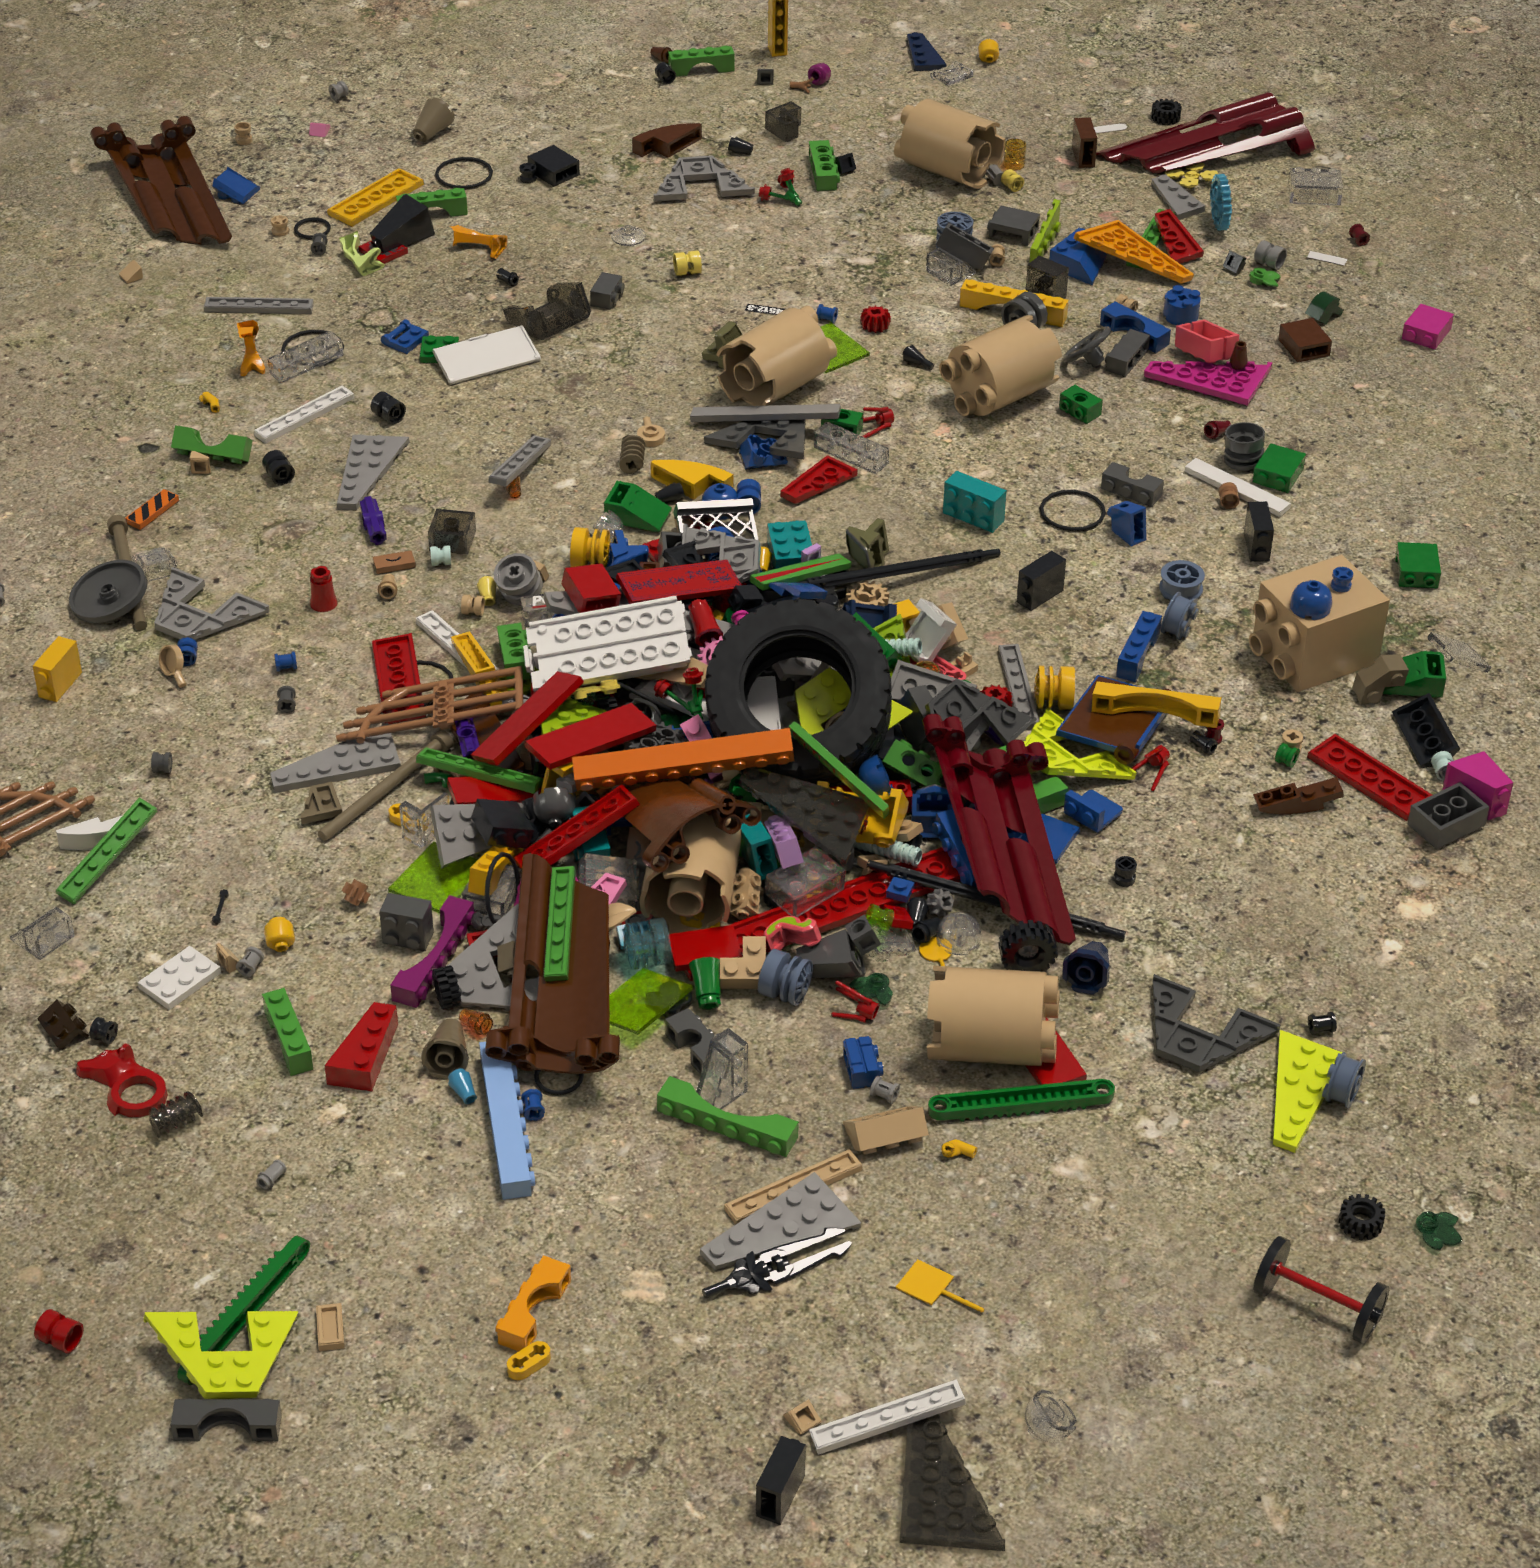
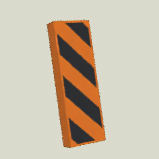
[126,489,179,530]

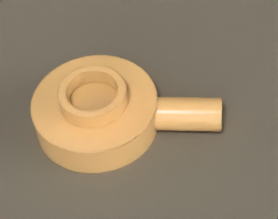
[637,416,665,447]
[159,645,187,688]

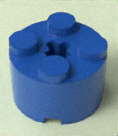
[1163,285,1201,325]

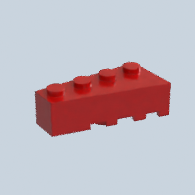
[324,1002,398,1092]

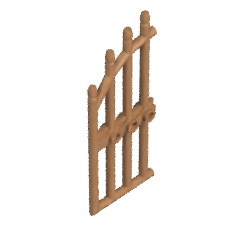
[336,666,523,744]
[0,781,95,857]

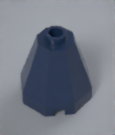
[1062,941,1110,995]

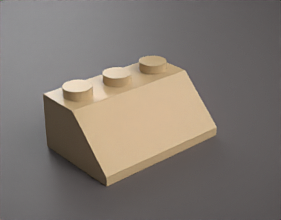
[843,1106,929,1154]

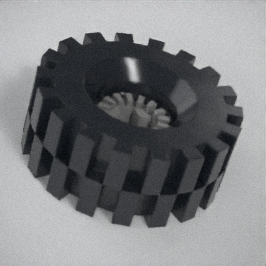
[998,920,1058,972]

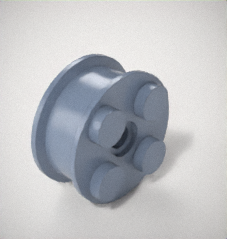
[1159,560,1205,600]
[1161,592,1199,640]
[1322,1052,1366,1109]

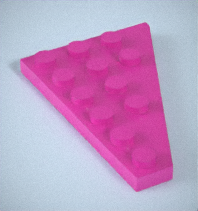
[1144,361,1272,406]

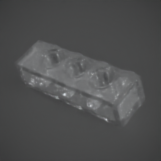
[267,331,344,384]
[814,422,889,474]

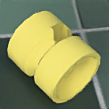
[673,250,702,276]

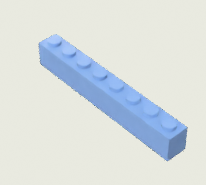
[479,1042,536,1200]

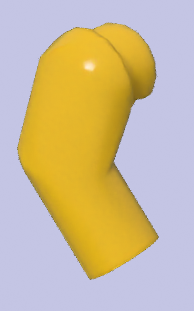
[941,1139,978,1158]

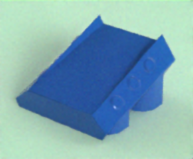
[212,167,260,204]
[739,435,788,469]

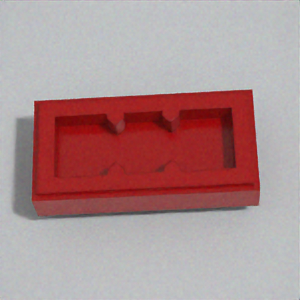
[882,904,914,930]

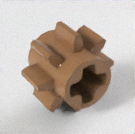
[342,879,371,906]

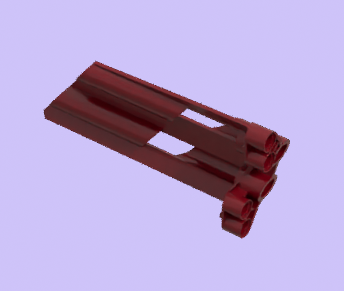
[1096,92,1315,173]
[923,714,1076,946]

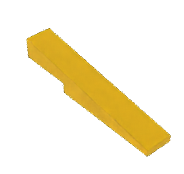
[451,631,508,706]

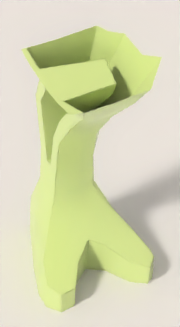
[339,231,385,276]

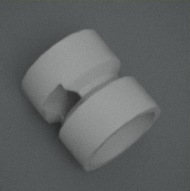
[1254,240,1287,270]

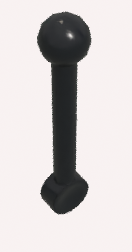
[212,889,229,924]

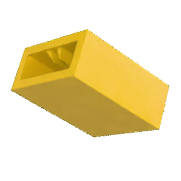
[33,636,82,702]

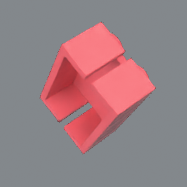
[1175,319,1239,363]

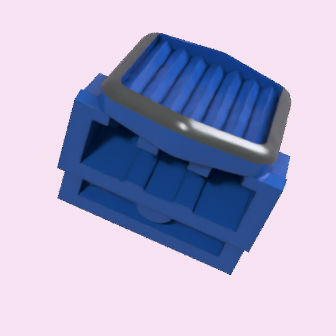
[911,784,953,838]

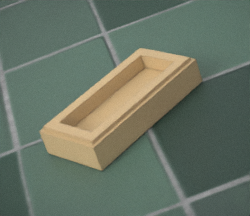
[316,1303,345,1351]

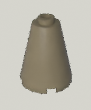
[413,97,455,142]
[421,1019,469,1079]

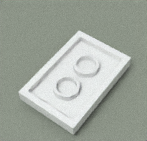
[138,946,221,1010]

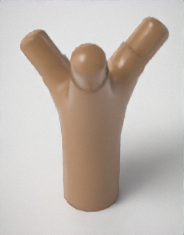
[790,77,814,94]

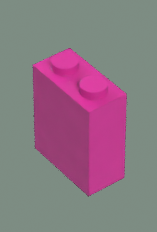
[1402,303,1454,350]

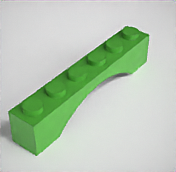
[657,1076,799,1157]

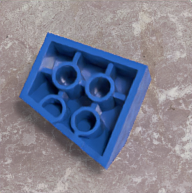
[1049,228,1107,286]

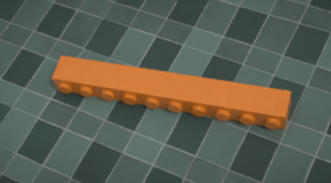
[572,728,794,791]

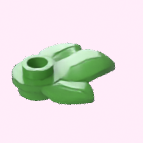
[1249,268,1281,287]

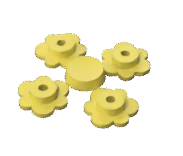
[1165,163,1218,188]

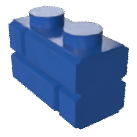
[843,1036,884,1089]

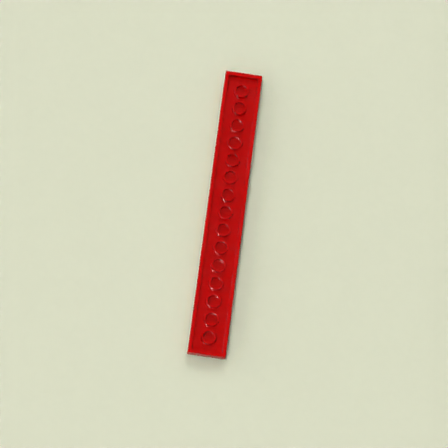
[683,839,964,981]

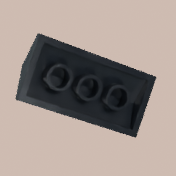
[1392,693,1460,768]

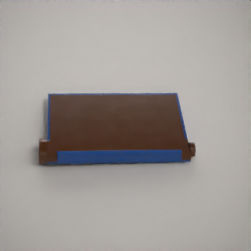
[1056,675,1171,765]

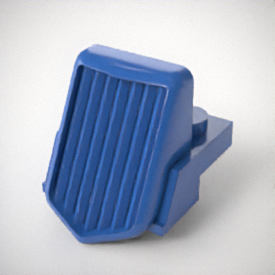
[606,530,649,567]

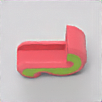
[764,916,822,952]

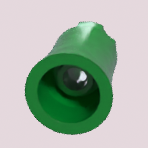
[689,957,721,1010]

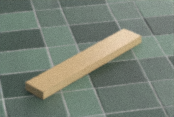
[724,1149,862,1225]

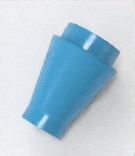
[448,1068,477,1104]

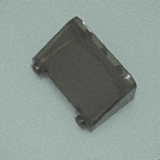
[503,282,591,340]

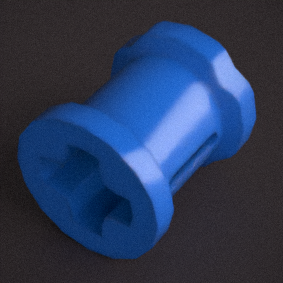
[816,304,838,323]
[274,651,297,672]
[521,1089,545,1121]

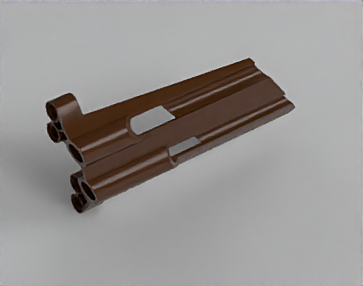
[90,116,232,244]

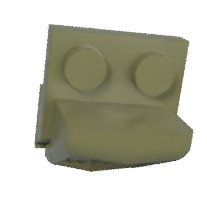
[702,321,743,369]

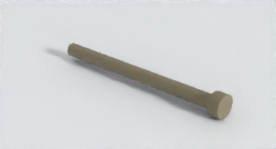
[107,515,147,631]
[318,730,453,842]

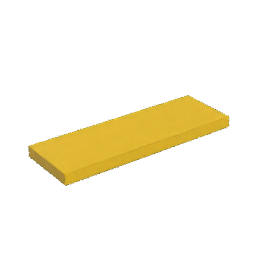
[327,168,424,227]

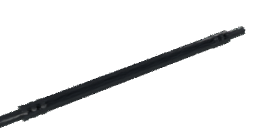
[795,548,1001,588]
[866,860,1126,940]

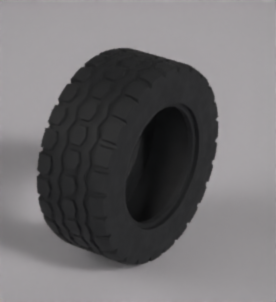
[705,599,892,793]

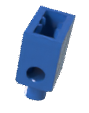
[1107,501,1147,546]

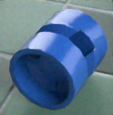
[737,479,761,514]

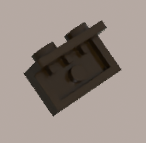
[37,999,90,1050]

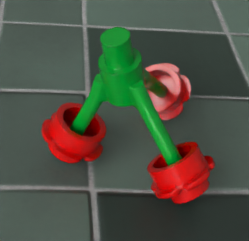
[759,168,802,206]
[653,667,705,720]

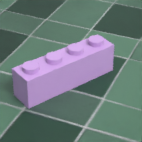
[764,815,804,869]

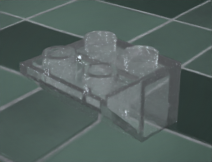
[926,247,976,286]
[10,907,75,960]

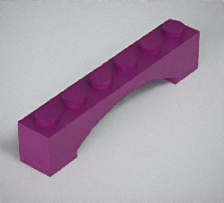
[390,895,476,1008]

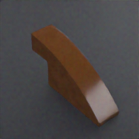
[632,123,702,158]

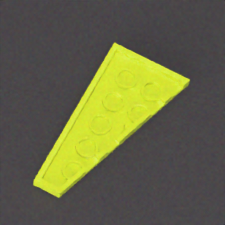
[1273,1030,1343,1153]

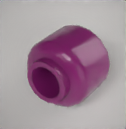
[808,63,831,85]

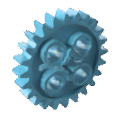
[1210,174,1232,231]

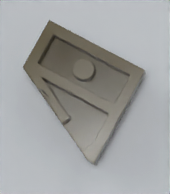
[300,782,342,824]

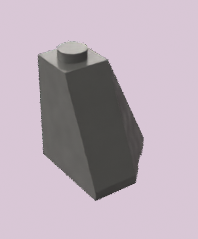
[796,929,866,978]

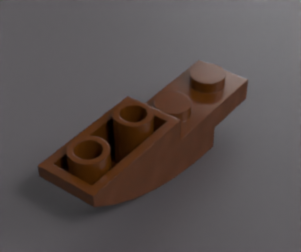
[1253,777,1344,815]

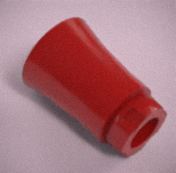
[310,566,338,612]
[688,599,723,646]

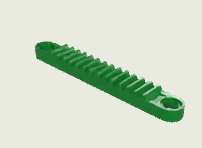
[928,1079,1115,1122]
[177,1235,310,1385]

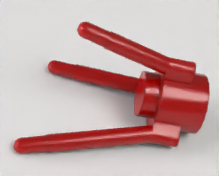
[860,407,894,440]
[1132,745,1170,791]
[831,980,880,1023]

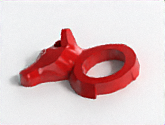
[76,1043,168,1118]

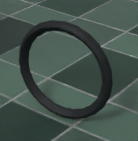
[294,217,331,239]
[534,1069,584,1095]

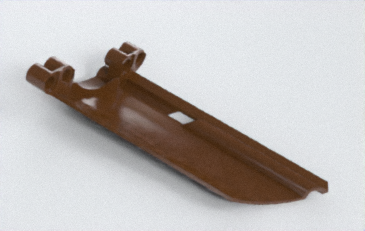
[594,775,762,873]
[485,853,620,1074]

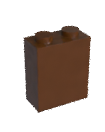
[1072,117,1098,168]
[1278,318,1332,363]

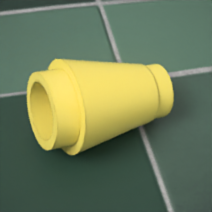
[477,576,497,606]

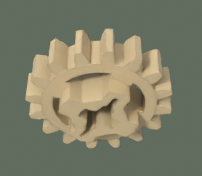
[846,581,889,606]

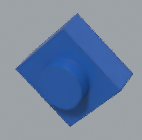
[886,877,915,903]

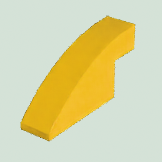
[651,460,734,500]

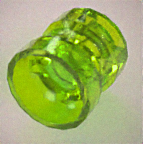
[865,904,894,931]

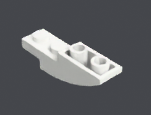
[56,815,148,850]

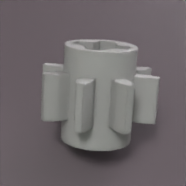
[927,889,954,917]

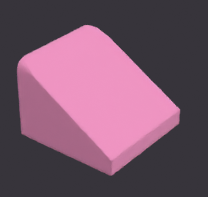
[309,123,331,137]

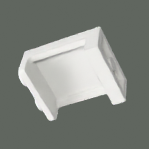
[906,598,957,665]

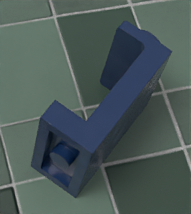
[842,599,897,628]

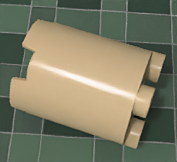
[894,99,1005,189]
[716,305,837,406]
[939,315,1062,416]
[640,813,742,934]
[927,966,1060,1066]

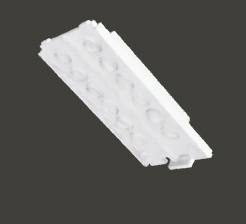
[523,596,692,691]

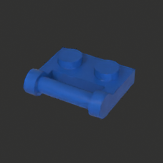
[381,319,429,354]

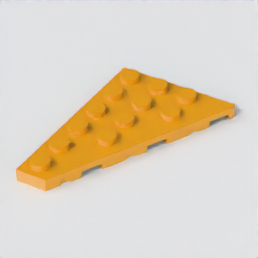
[1073,220,1194,284]

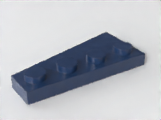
[906,32,947,71]

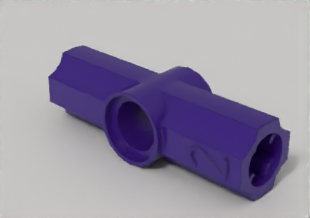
[360,496,387,545]
[454,718,479,760]

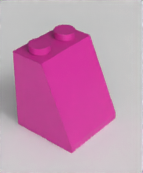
[1442,751,1513,820]

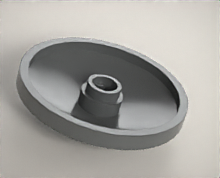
[69,560,148,623]

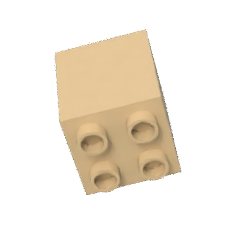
[1249,554,1390,692]

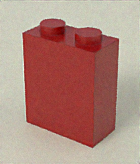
[561,563,621,613]

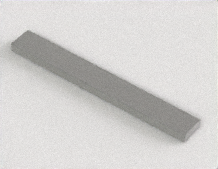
[690,404,841,422]

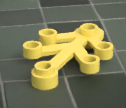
[566,679,620,700]

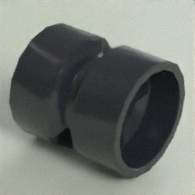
[370,391,406,424]
[262,450,295,485]

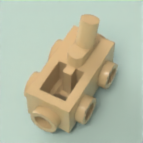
[730,868,764,921]

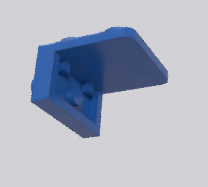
[1064,790,1123,833]

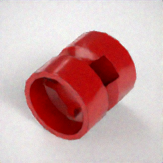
[34,1309,84,1354]

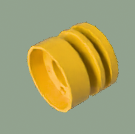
[570,527,611,568]
[1034,665,1075,710]

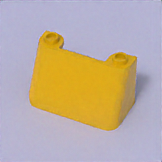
[807,781,909,848]

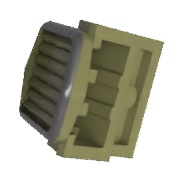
[846,518,889,569]

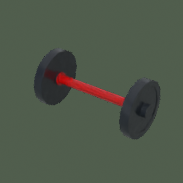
[1253,1236,1390,1344]

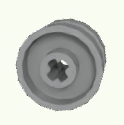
[493,553,543,605]

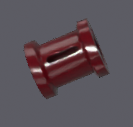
[1349,224,1370,246]
[1204,719,1224,744]

